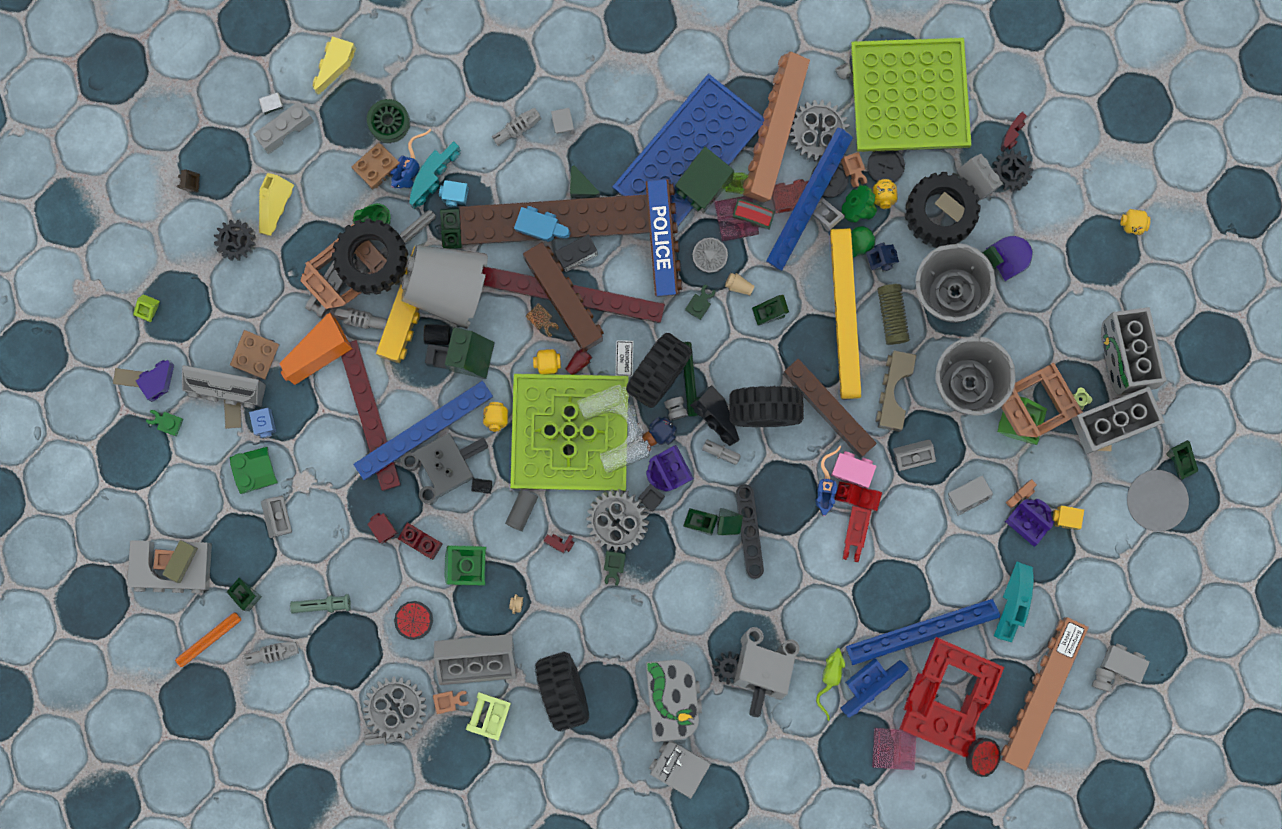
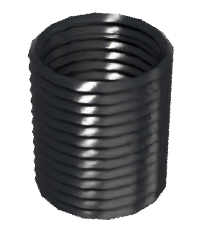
[423,324,450,345]

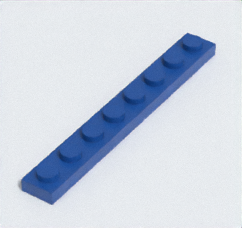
[766,127,853,271]
[353,380,493,481]
[845,599,1000,665]

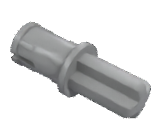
[702,439,741,465]
[364,732,404,746]

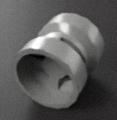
[664,397,688,421]
[1092,668,1116,692]

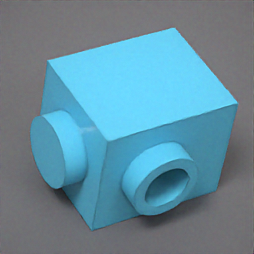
[439,180,469,207]

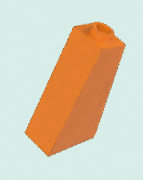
[279,313,352,385]

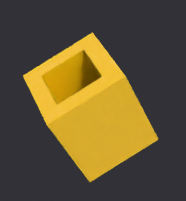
[1053,506,1084,530]

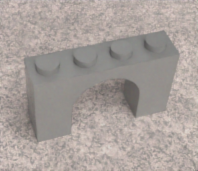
[127,540,212,593]

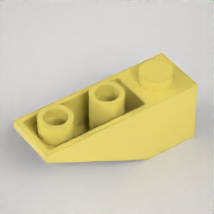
[313,36,356,94]
[259,173,294,236]

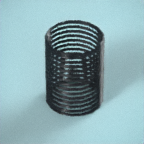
[471,478,492,494]

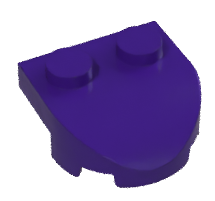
[986,236,1033,281]
[646,445,694,491]
[1005,499,1054,547]

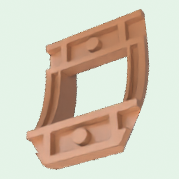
[301,224,387,309]
[1001,363,1083,438]

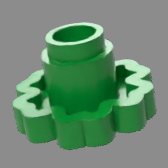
[842,185,877,223]

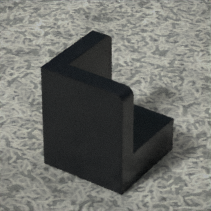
[425,344,448,369]
[638,483,665,512]

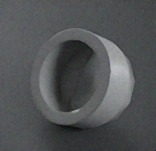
[835,63,852,79]

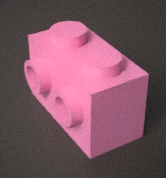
[831,451,876,489]

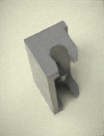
[948,476,993,516]

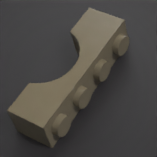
[875,351,916,432]

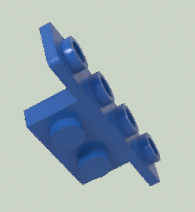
[840,658,909,718]

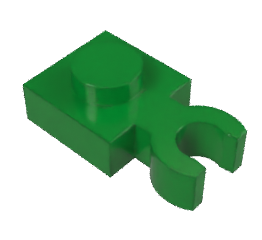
[146,410,183,436]

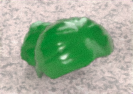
[352,203,391,224]
[851,226,875,258]

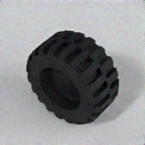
[905,172,981,248]
[332,219,408,295]
[626,333,692,408]
[729,386,804,427]
[535,652,589,731]

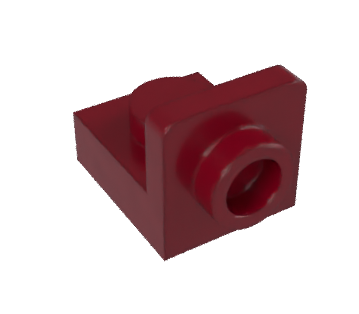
[544,534,575,554]

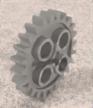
[789,100,850,162]
[586,489,649,552]
[363,677,427,741]

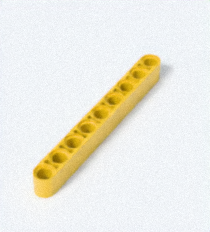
[830,228,861,400]

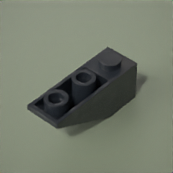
[690,385,740,446]

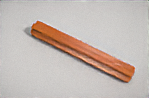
[175,613,241,667]

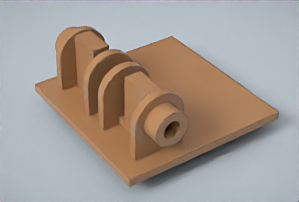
[351,142,400,190]
[230,330,279,379]

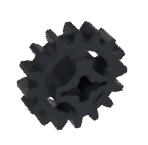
[992,150,1034,192]
[214,219,256,261]

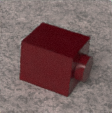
[368,513,399,544]

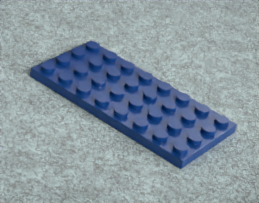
[612,73,765,226]

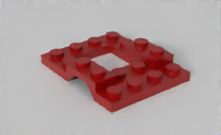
[899,637,1004,758]

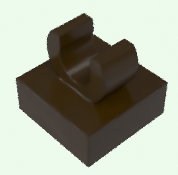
[177,170,200,193]

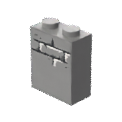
[649,740,711,798]

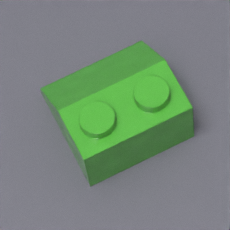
[997,397,1047,445]

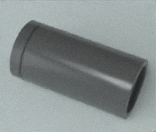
[505,489,538,532]

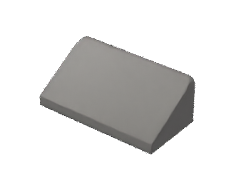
[893,440,936,471]
[261,496,292,538]

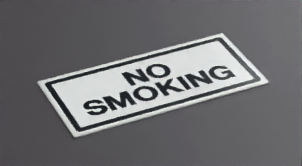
[616,341,633,377]

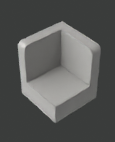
[551,108,575,134]

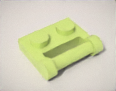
[466,692,511,741]

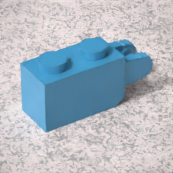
[514,206,571,242]

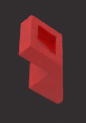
[835,481,882,511]

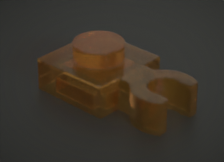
[525,303,559,337]

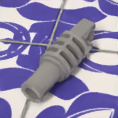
[492,108,542,146]
[335,308,388,330]
[243,642,299,666]

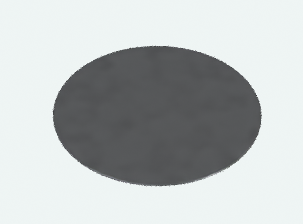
[1127,470,1189,531]

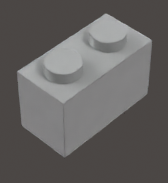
[957,154,1003,201]
[1100,644,1149,683]

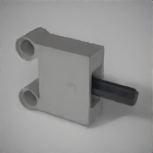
[733,627,800,718]

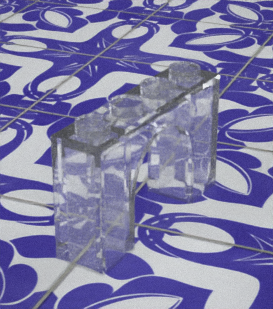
[577,384,651,474]

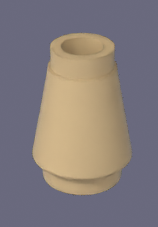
[725,273,754,296]

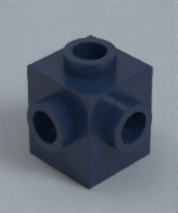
[866,243,899,272]

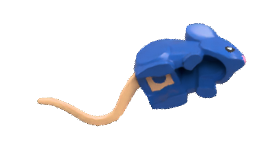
[391,129,431,188]
[815,446,841,516]

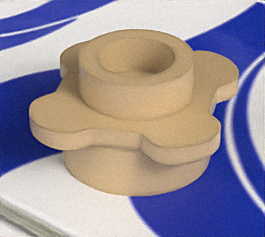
[509,594,523,614]

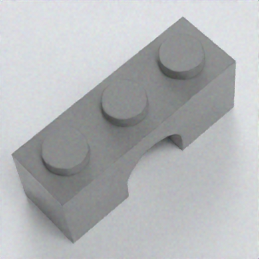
[253,101,314,154]

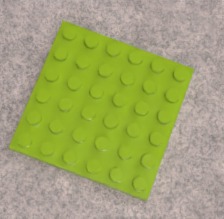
[851,38,971,152]

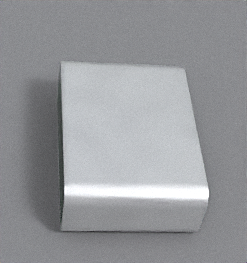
[258,93,284,114]

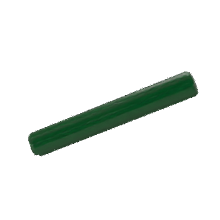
[684,342,698,417]

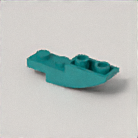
[409,141,461,209]
[994,562,1033,643]

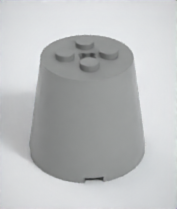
[916,244,995,323]
[401,245,488,328]
[936,337,1015,415]

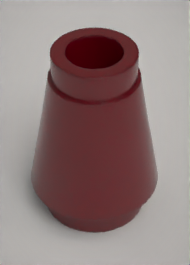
[565,349,593,375]

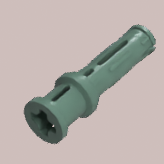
[290,594,351,614]

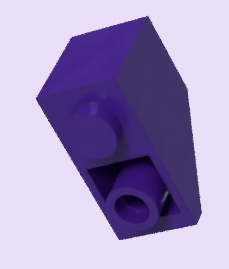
[136,360,174,402]

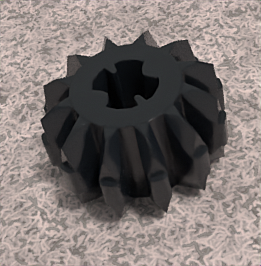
[712,651,739,685]

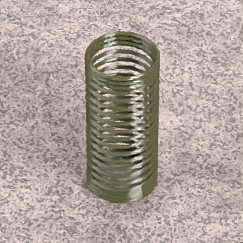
[877,284,910,345]

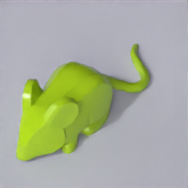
[816,648,845,721]

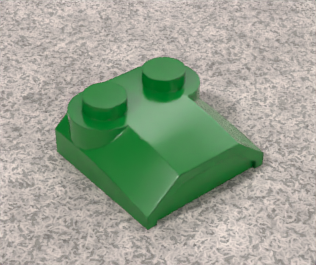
[230,447,278,494]
[444,545,486,586]

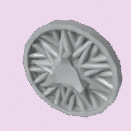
[692,238,728,273]

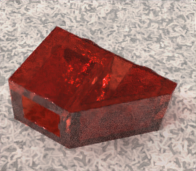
[772,179,809,214]

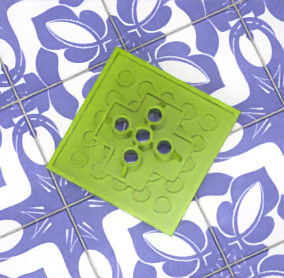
[510,374,629,491]

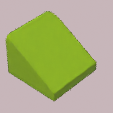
[133,295,160,322]

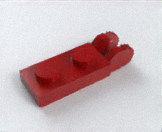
[842,506,872,562]

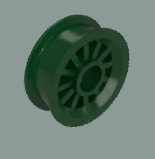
[367,99,410,143]

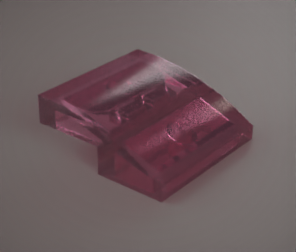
[714,196,759,241]
[873,728,916,770]

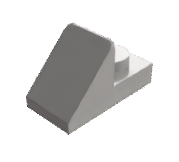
[812,198,845,232]

